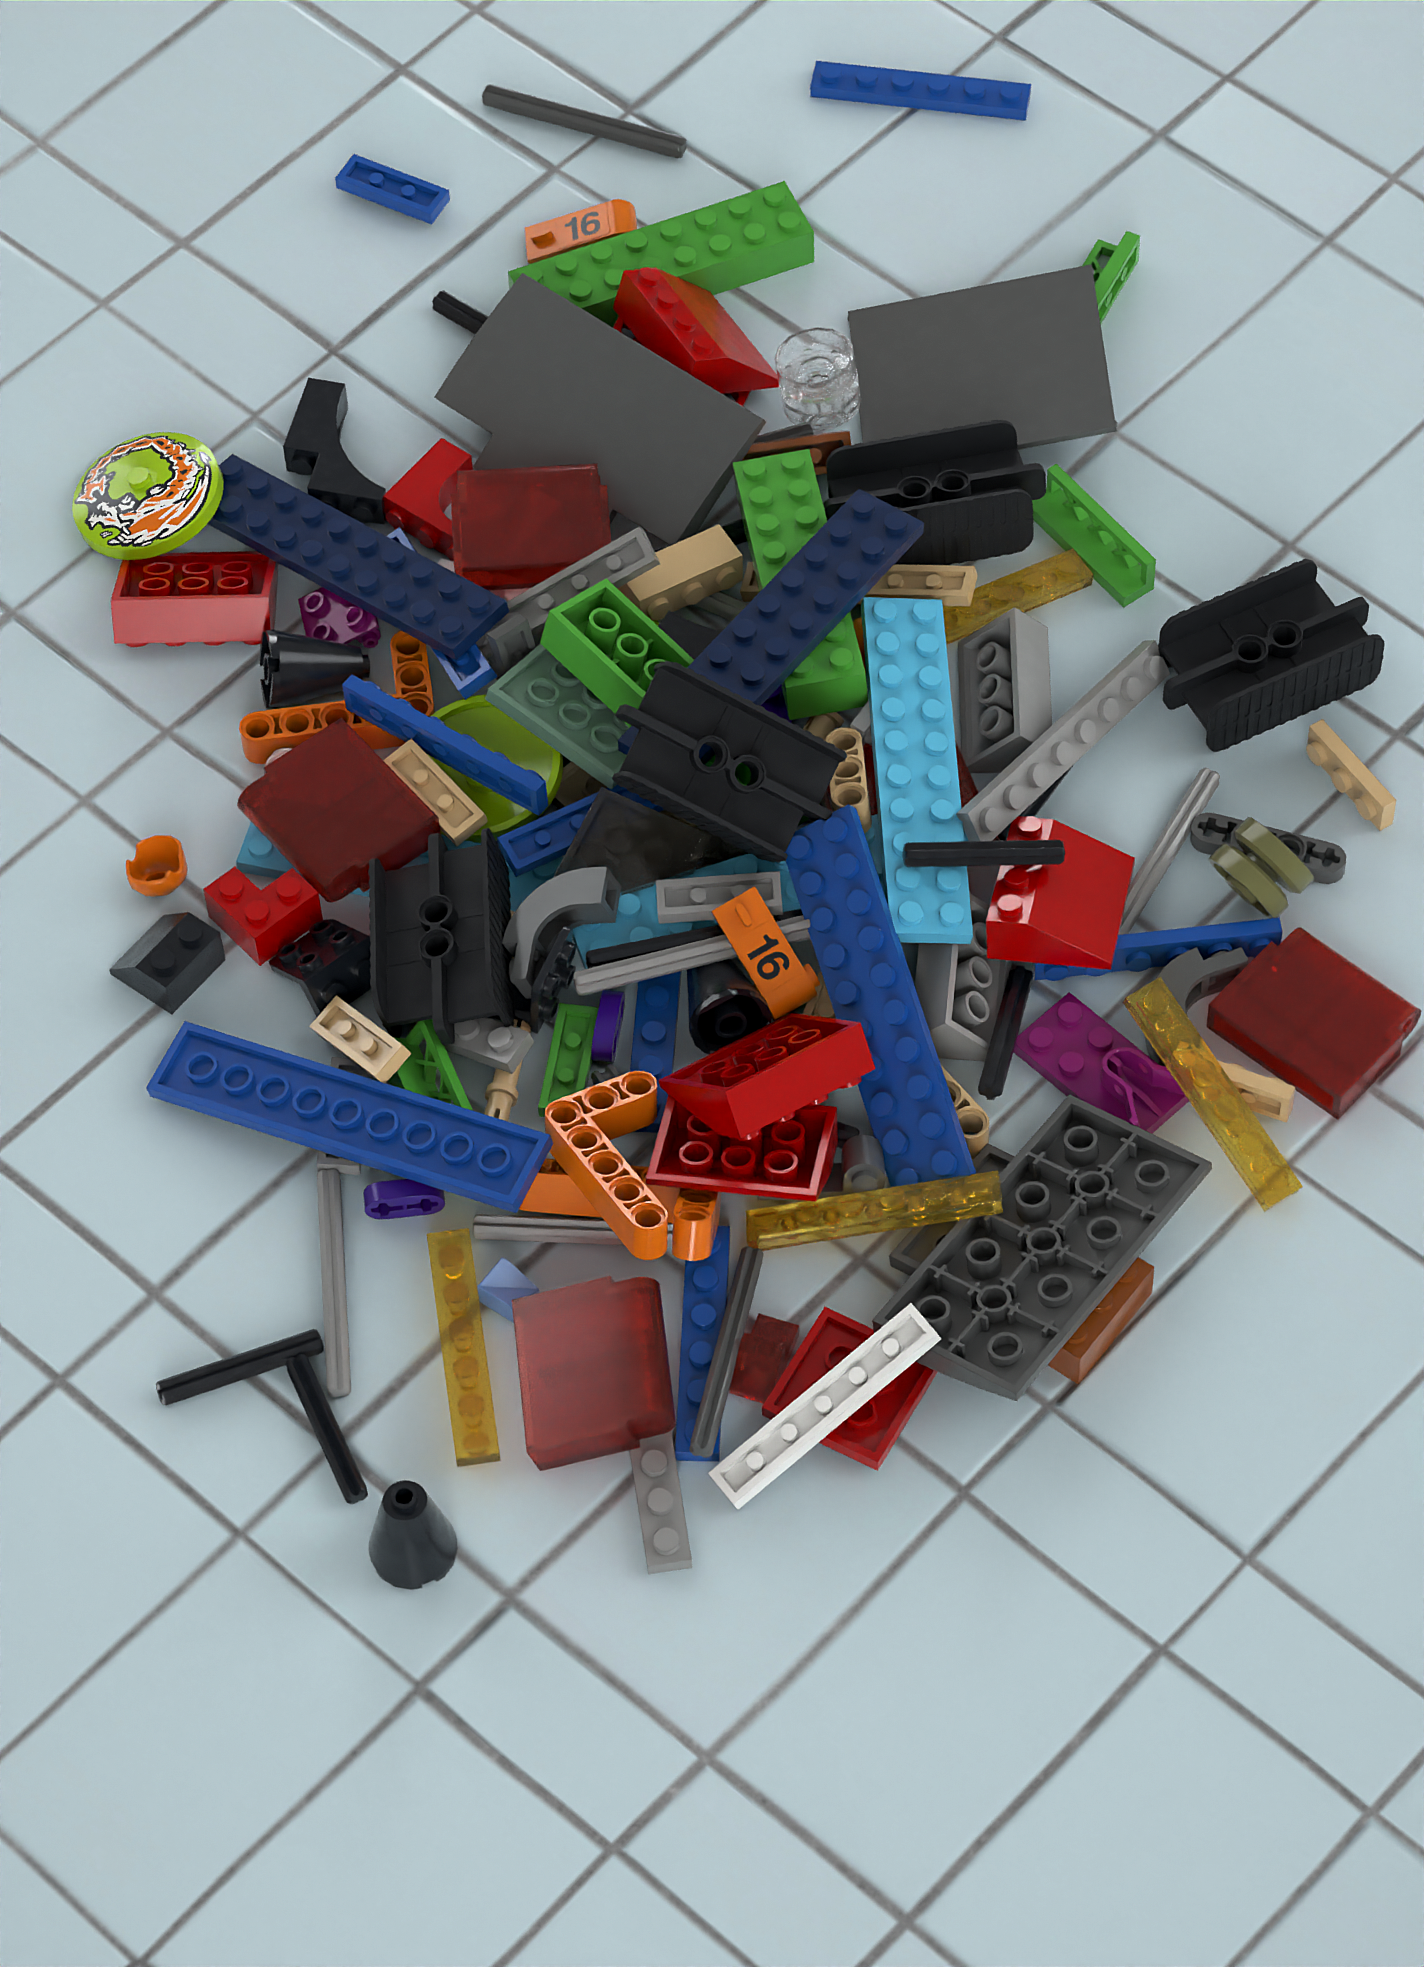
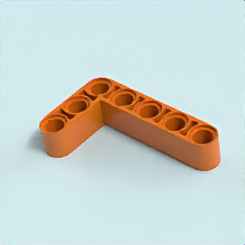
[239,631,435,764]
[545,1071,668,1260]
[519,1158,721,1261]

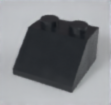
[109,912,226,1015]

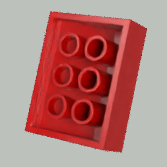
[613,267,782,394]
[110,551,279,647]
[986,816,1135,970]
[658,1013,876,1141]
[646,1095,838,1202]

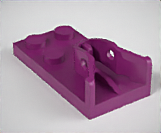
[1014,992,1193,1134]

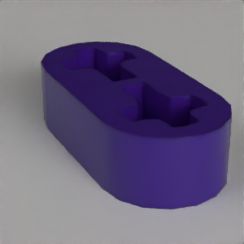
[591,990,625,1063]
[363,1179,445,1219]

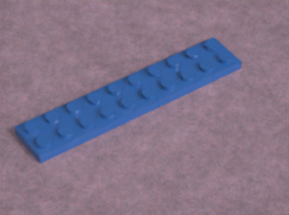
[785,804,978,1213]
[146,1021,553,1213]

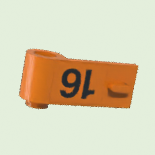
[525,199,637,264]
[711,886,821,1021]

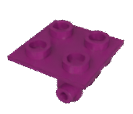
[298,587,381,648]

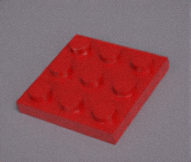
[762,1307,937,1471]

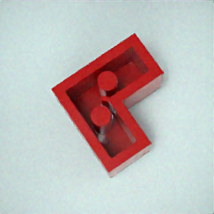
[203,866,323,966]

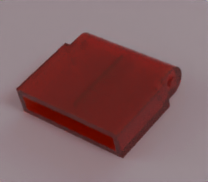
[451,463,611,590]
[237,718,441,903]
[1206,927,1421,1120]
[512,1276,676,1471]

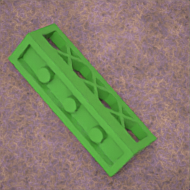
[1082,231,1140,324]
[1032,464,1156,608]
[388,1019,473,1111]

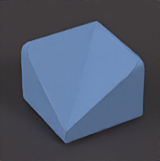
[477,1257,539,1323]

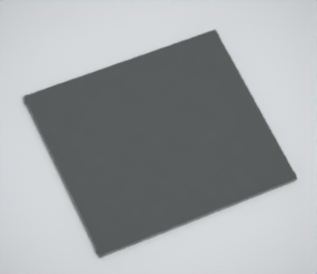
[847,265,1118,450]

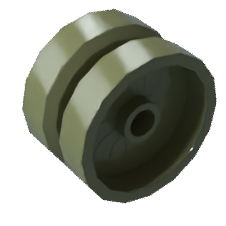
[1208,817,1314,919]

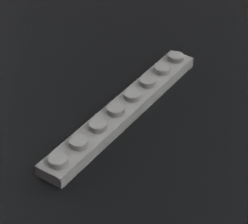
[956,640,1170,841]

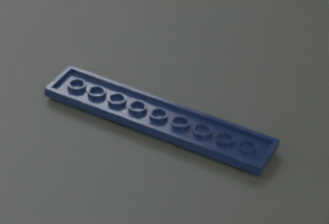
[208,454,510,660]
[618,489,924,765]

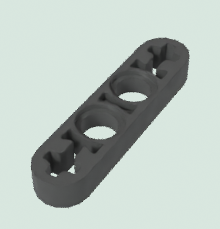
[1190,812,1346,884]

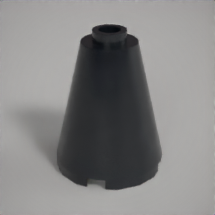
[260,629,370,709]
[687,959,772,1054]
[369,1480,458,1590]

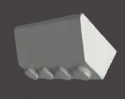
[958,607,1052,773]
[915,892,1012,1062]

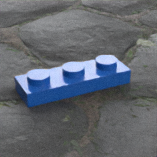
[335,154,450,224]

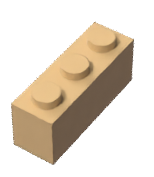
[617,524,743,621]

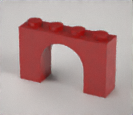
[383,438,564,580]

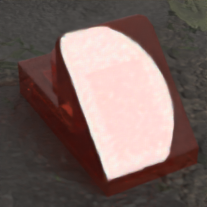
[729,1313,800,1404]

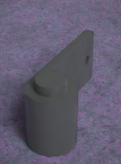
[757,1134,886,1200]

